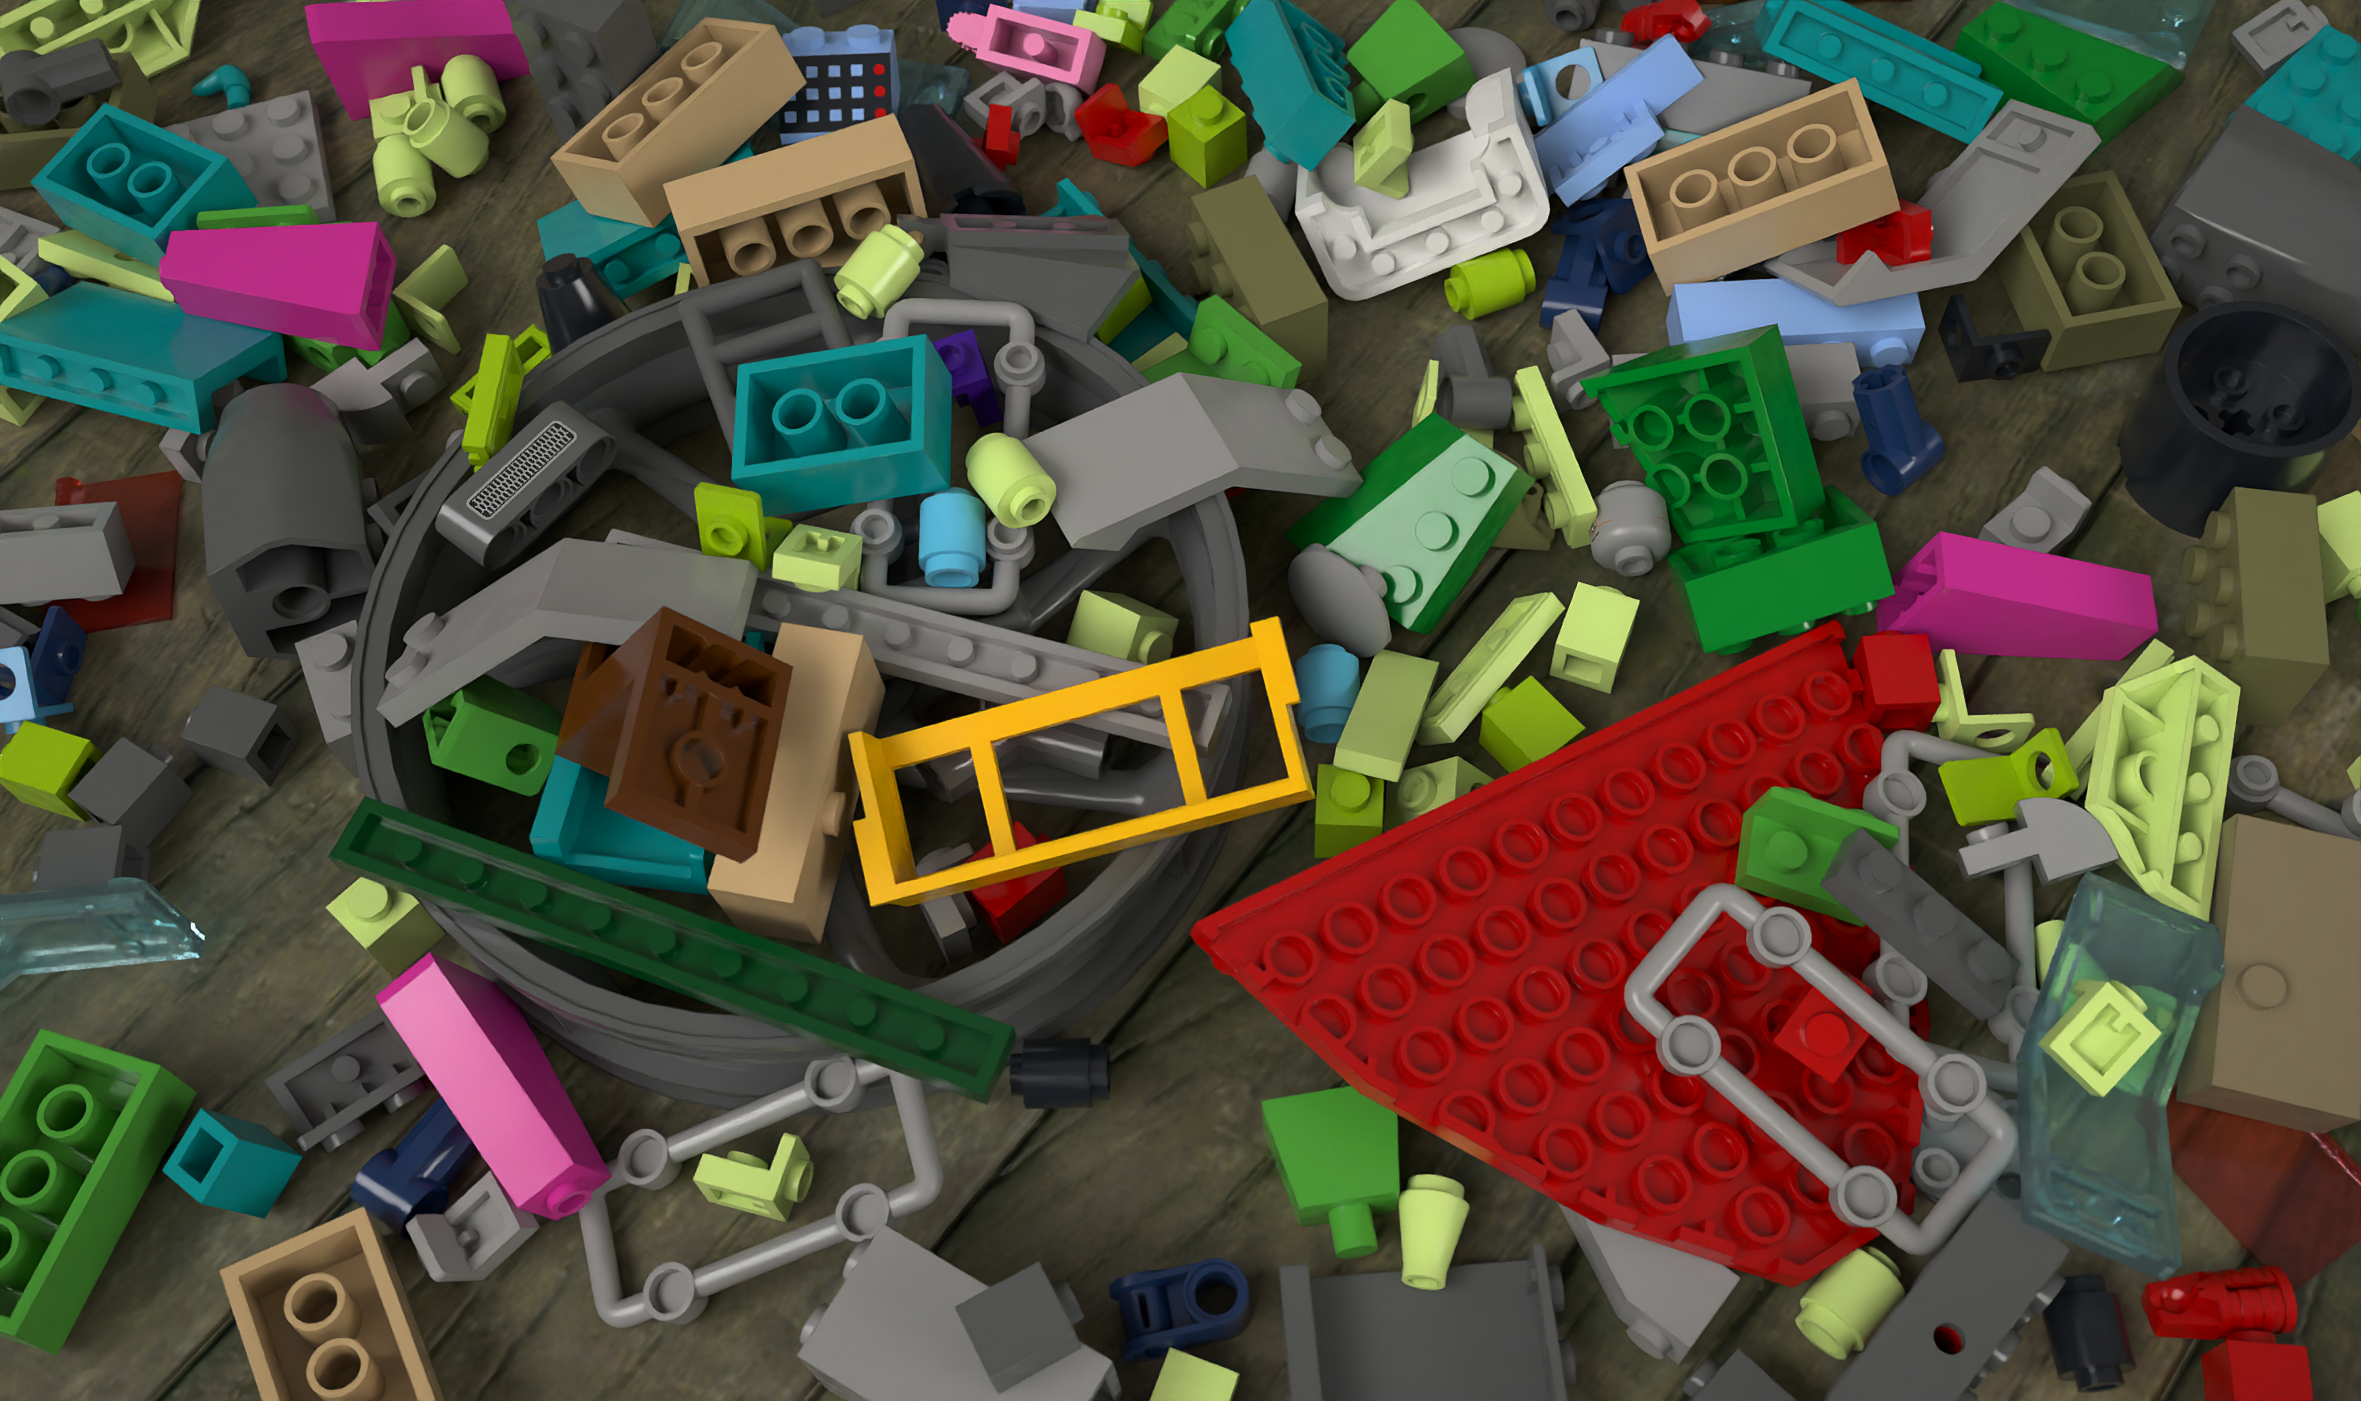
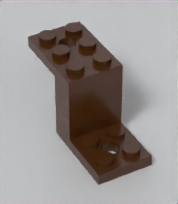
[554,605,793,864]

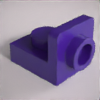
[931,329,1004,428]

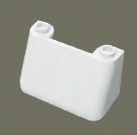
[1295,67,1550,301]

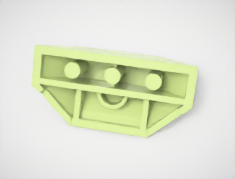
[0,0,201,79]
[2085,655,2241,926]

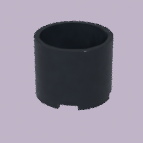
[2116,301,2361,539]

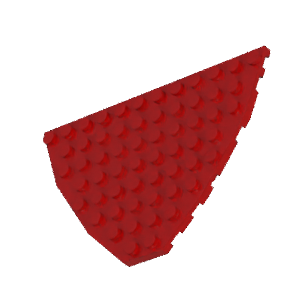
[1190,619,1930,1288]

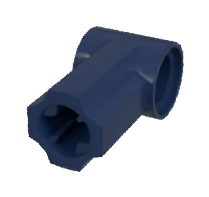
[1539,235,1608,338]
[1852,364,1945,496]
[350,1096,478,1240]

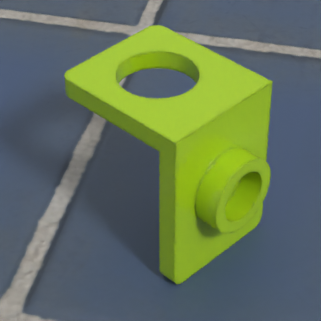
[694,482,793,573]
[1938,727,2079,827]

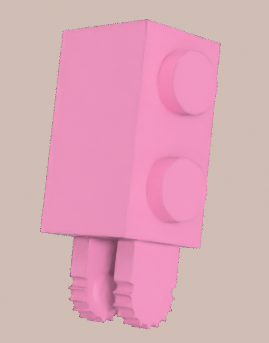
[946,4,1107,97]

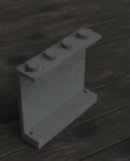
[1279,1243,1576,1401]

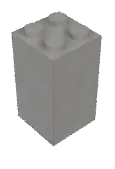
[797,1224,1123,1401]

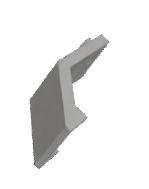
[1762,99,2102,307]
[1021,372,1364,551]
[376,538,759,728]

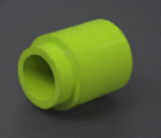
[1444,247,1536,320]

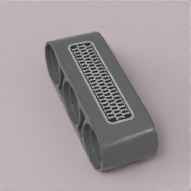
[435,400,618,571]

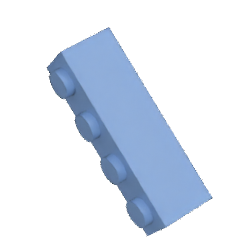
[1666,278,1925,368]

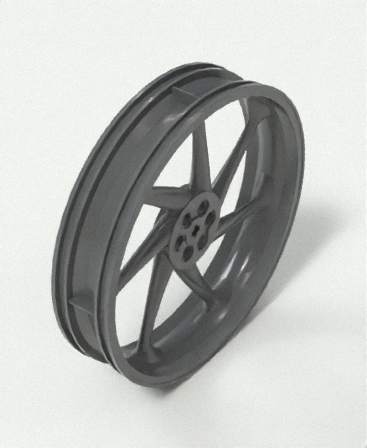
[350,266,1253,1117]

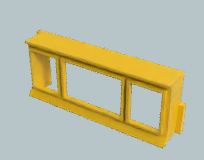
[848,616,1316,907]

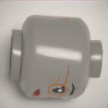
[1589,480,1672,576]

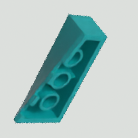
[1224,0,1356,172]

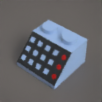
[779,24,900,144]

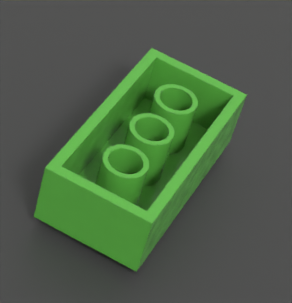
[0,1028,197,1356]

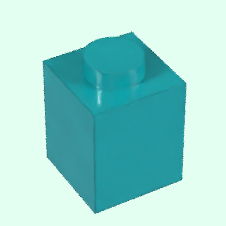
[162,1108,303,1219]

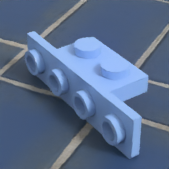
[1533,33,1704,207]

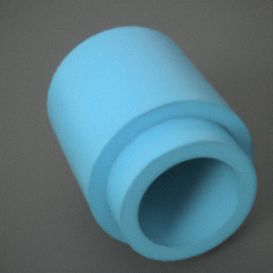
[919,487,986,588]
[1295,644,1360,743]

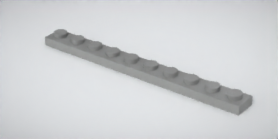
[604,528,1233,759]

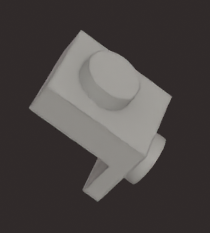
[963,70,1049,140]
[406,1170,540,1282]

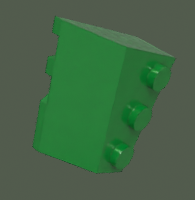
[1953,1,2186,162]

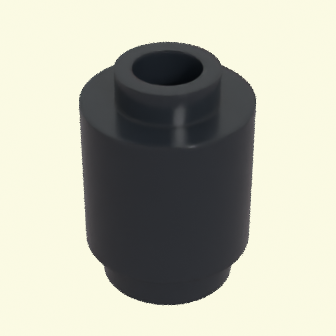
[1010,1037,1111,1109]
[2042,1274,2137,1393]

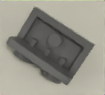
[264,1007,427,1153]

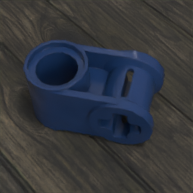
[1108,1258,1253,1362]

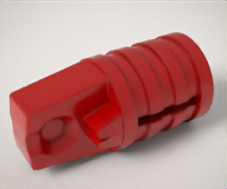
[1620,0,1712,47]
[2141,1265,2297,1340]

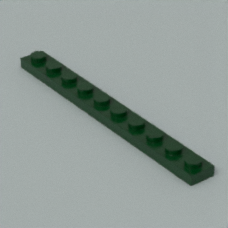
[328,796,1017,1105]

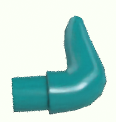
[192,64,252,110]

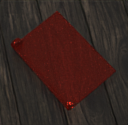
[42,470,181,634]
[2128,1084,2361,1292]

